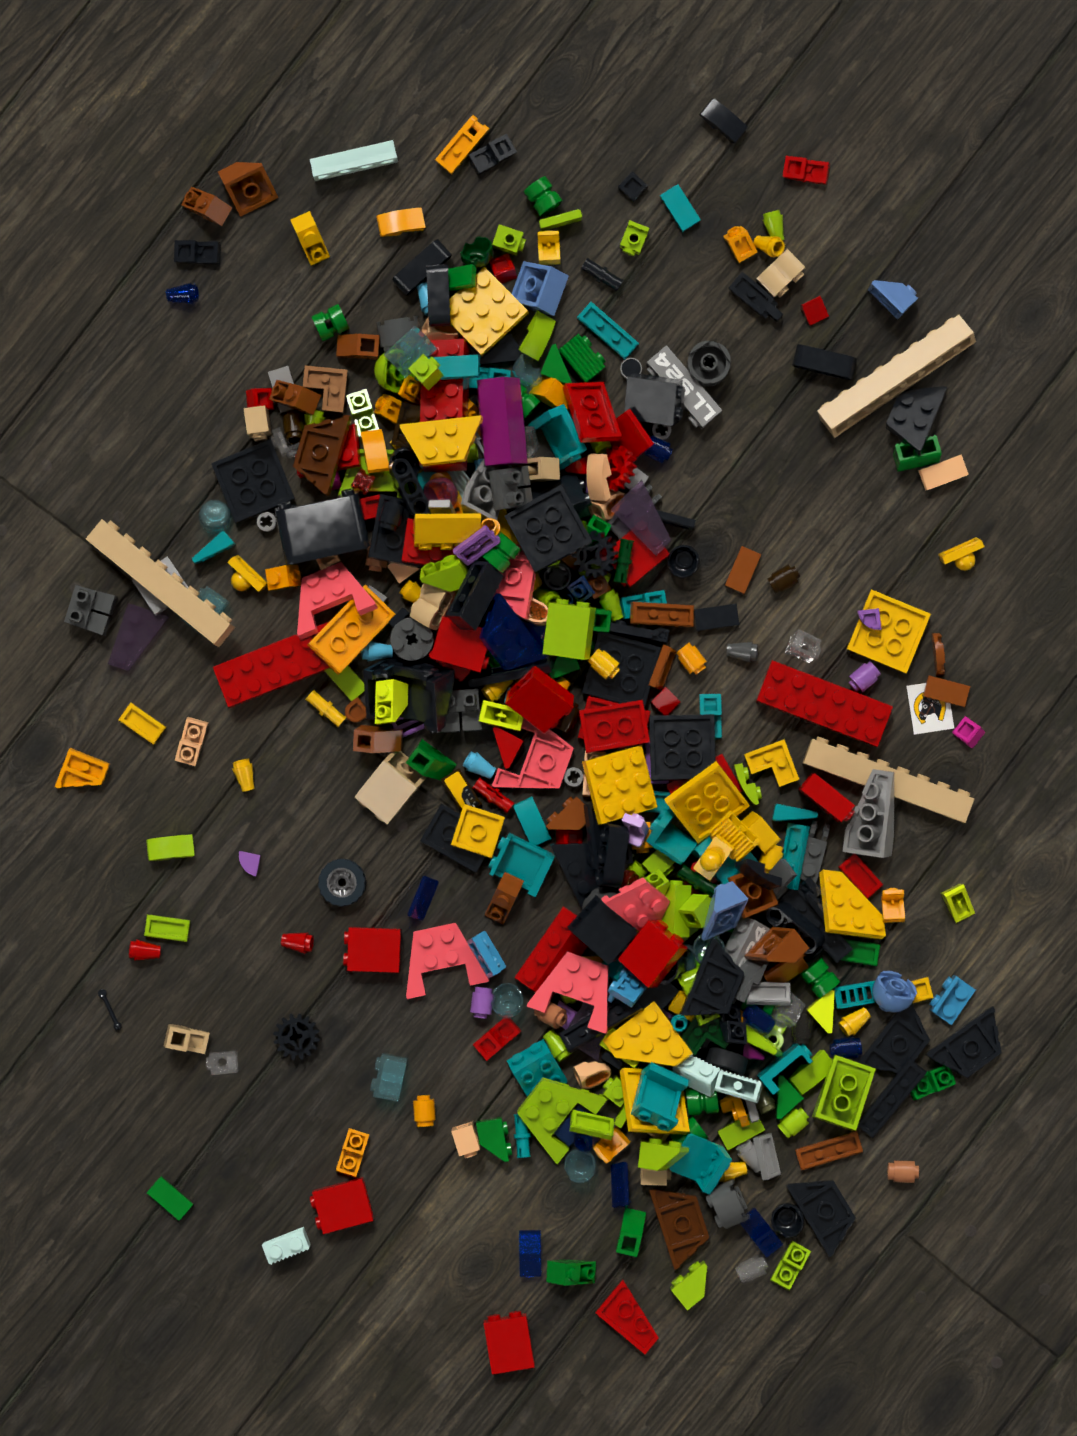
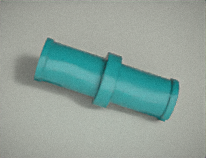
[671,1014,688,1032]
[513,1114,531,1158]

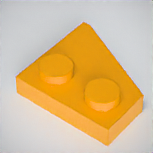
[55,748,110,788]

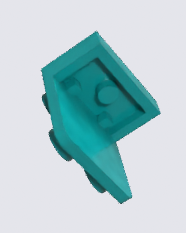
[646,807,697,865]
[506,1039,567,1097]
[669,1134,732,1195]

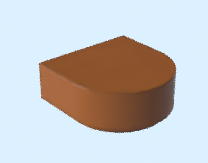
[345,697,366,723]

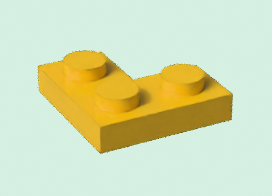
[744,739,799,787]

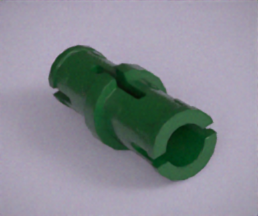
[613,539,634,583]
[677,865,718,898]

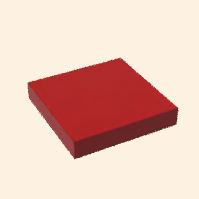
[610,409,654,458]

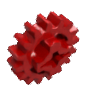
[601,445,637,492]

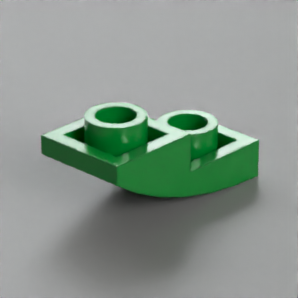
[910,1065,956,1100]

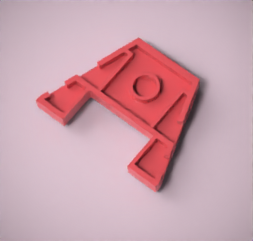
[297,562,378,640]
[492,717,574,789]
[406,923,489,999]
[527,952,609,1035]

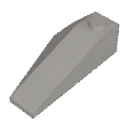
[461,459,512,522]
[843,769,894,858]

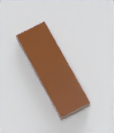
[630,602,694,627]
[795,1131,863,1171]

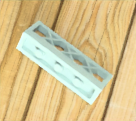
[310,140,398,181]

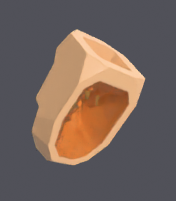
[421,317,459,341]
[588,490,625,521]
[515,598,548,626]
[573,1061,611,1089]

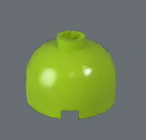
[374,350,415,393]

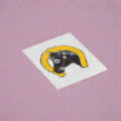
[907,683,954,735]

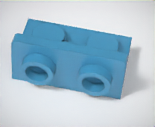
[466,931,506,978]
[608,967,647,1007]
[929,975,976,1025]

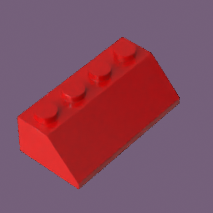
[515,906,588,1001]

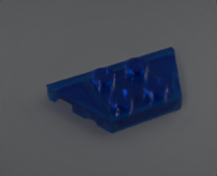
[479,594,547,670]

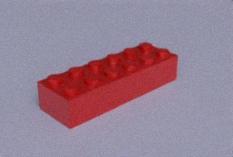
[419,339,470,472]
[213,622,330,708]
[755,660,893,747]

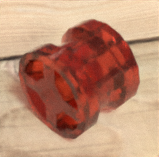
[351,468,376,495]

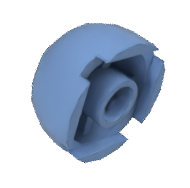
[872,971,917,1012]

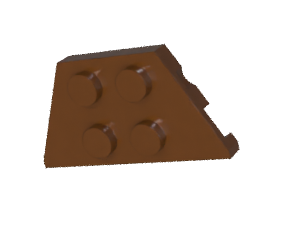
[293,415,352,496]
[649,1189,709,1270]

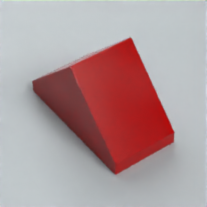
[493,727,523,769]

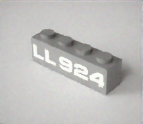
[646,345,722,429]
[724,915,770,1004]

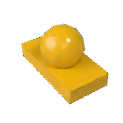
[938,537,984,571]
[227,555,267,592]
[693,834,735,881]

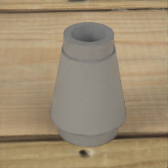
[736,1139,760,1173]

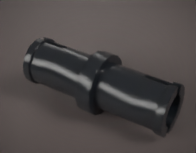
[580,257,623,292]

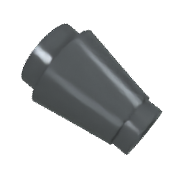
[726,642,758,663]

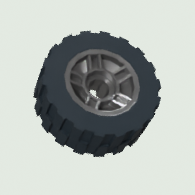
[318,859,366,906]

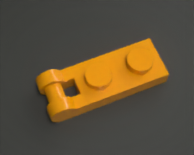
[435,115,490,175]

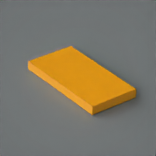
[307,584,396,675]

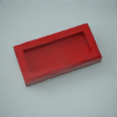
[838,853,883,899]

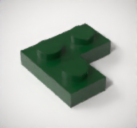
[681,1014,729,1055]

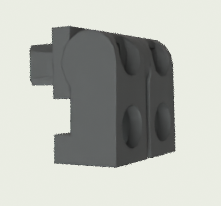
[489,466,533,511]
[64,585,118,636]
[441,689,482,733]

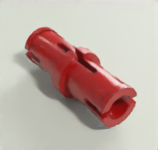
[472,778,515,814]

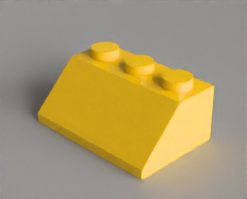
[413,513,481,550]

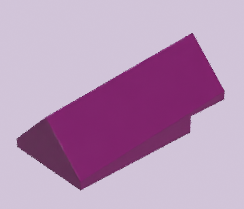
[477,377,528,466]

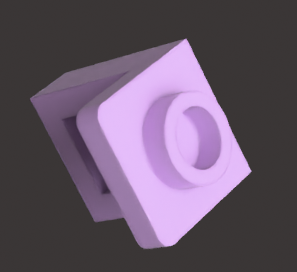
[622,813,649,848]

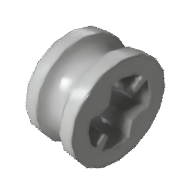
[652,423,671,440]
[257,512,277,532]
[564,767,583,787]

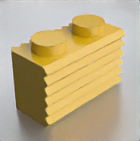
[708,810,760,862]

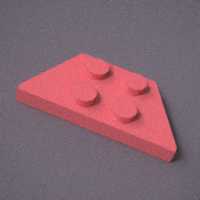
[493,544,536,620]
[601,878,670,932]

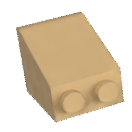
[355,751,427,824]

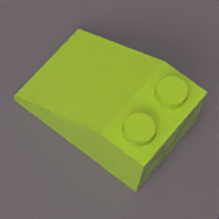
[812,1055,876,1131]

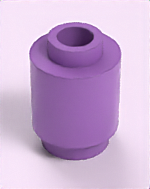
[848,661,881,693]
[470,987,494,1019]

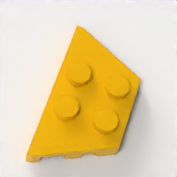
[400,415,483,466]

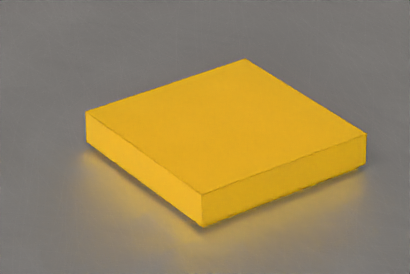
[451,804,505,858]

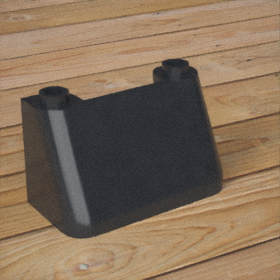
[275,488,370,565]
[363,658,455,733]

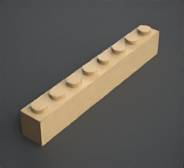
[817,315,976,438]
[86,519,235,647]
[802,736,974,823]

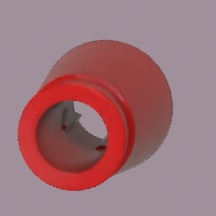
[281,932,314,954]
[129,939,161,961]

